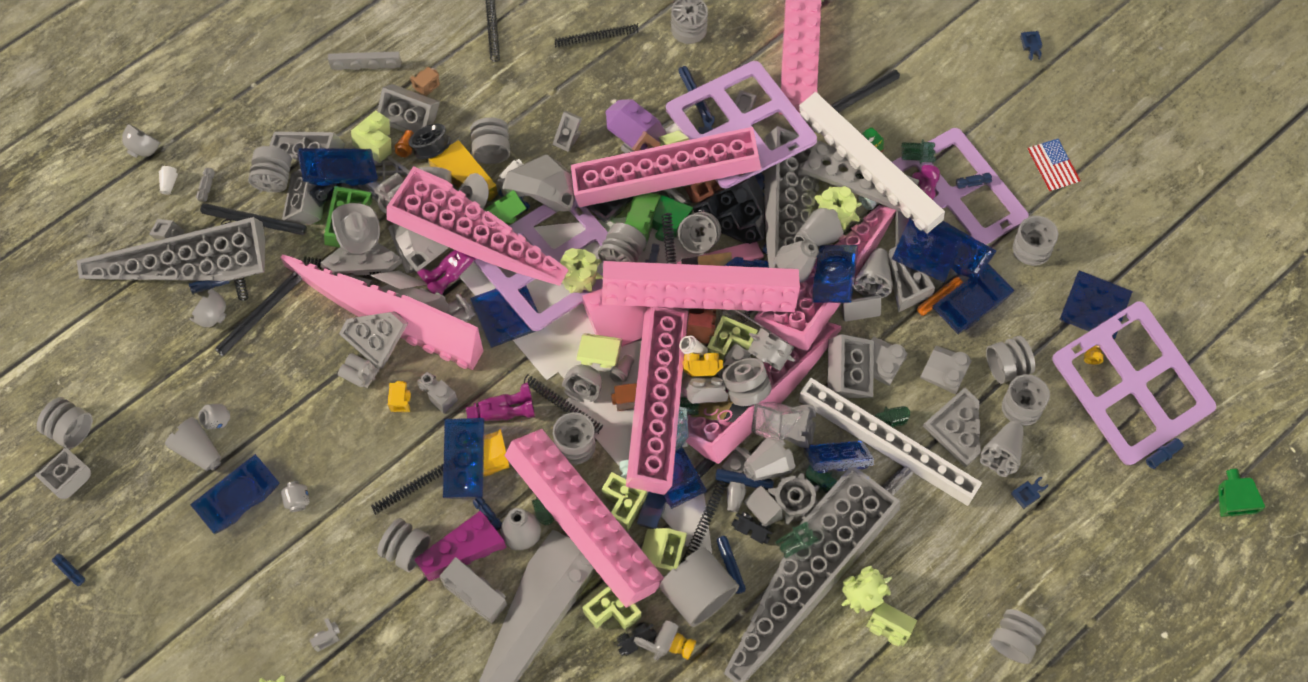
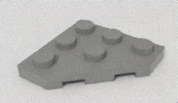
[321,243,402,276]
[339,311,408,369]
[923,388,981,468]

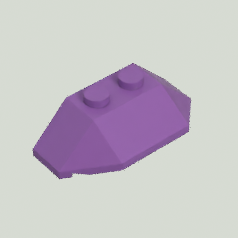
[606,99,667,150]

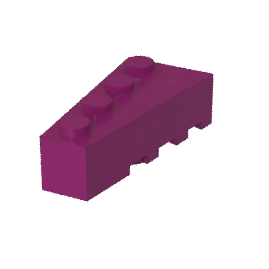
[414,510,506,581]

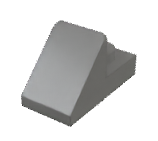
[552,111,582,152]

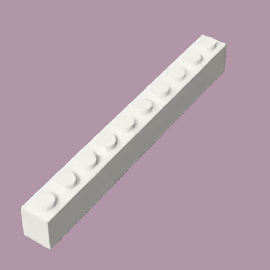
[799,92,945,234]
[799,378,982,506]

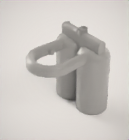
[374,173,404,214]
[446,294,475,322]
[338,353,379,388]
[634,621,679,660]

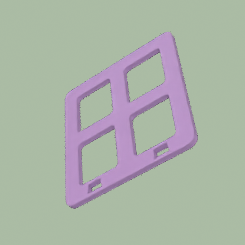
[666,61,817,188]
[872,128,1028,269]
[474,198,608,331]
[1052,301,1216,465]

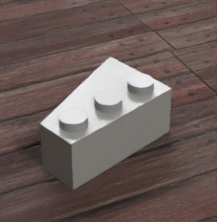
[888,242,935,312]
[439,557,507,624]

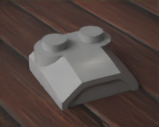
[871,337,908,386]
[920,345,972,395]
[681,375,729,403]
[35,448,91,499]

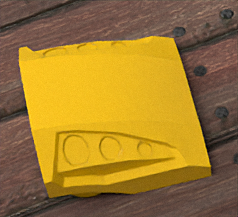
[682,353,723,377]
[463,429,510,479]

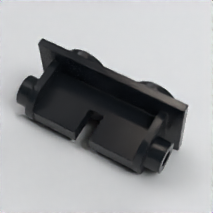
[308,172,344,207]
[731,511,774,544]
[613,621,658,657]

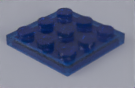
[891,218,963,282]
[1059,270,1133,340]
[470,285,544,348]
[804,441,874,473]

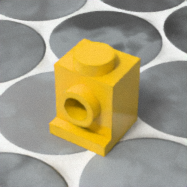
[388,381,411,412]

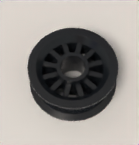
[409,124,451,159]

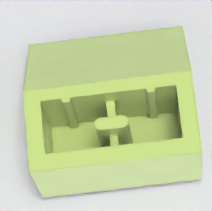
[576,333,622,368]
[642,528,687,576]
[867,602,917,646]

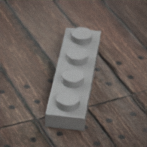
[328,51,402,70]

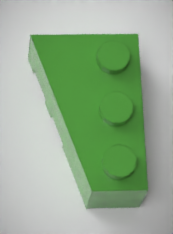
[324,186,372,248]
[484,190,526,225]
[625,193,660,251]

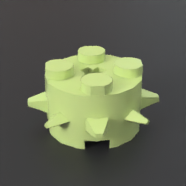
[812,186,862,231]
[560,248,603,293]
[842,566,892,613]

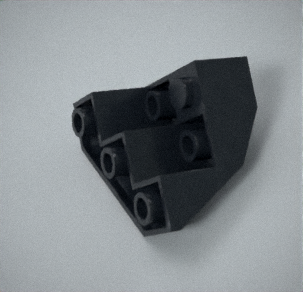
[693,176,765,244]

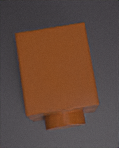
[611,383,637,411]

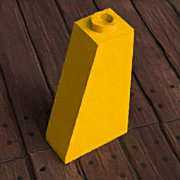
[429,140,498,201]

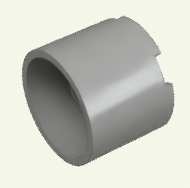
[659,547,739,627]

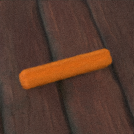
[917,277,963,316]

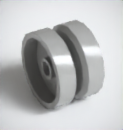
[723,358,772,406]

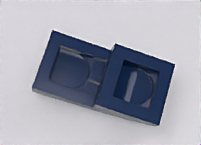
[637,492,669,529]

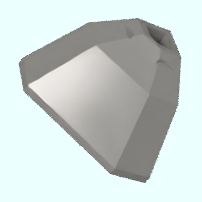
[502,155,575,211]
[393,223,449,272]

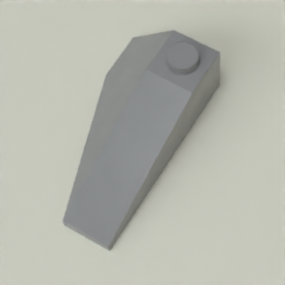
[269,132,345,166]

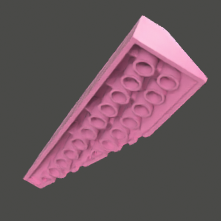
[280,254,483,370]

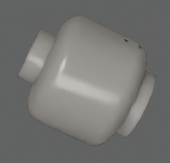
[198,404,230,430]
[281,481,310,512]

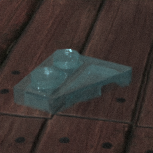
[675,407,689,451]

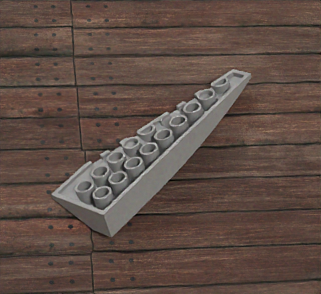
[764,126,823,268]
[77,217,265,281]
[479,530,597,682]

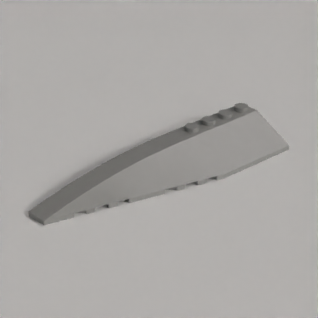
[724,464,900,682]

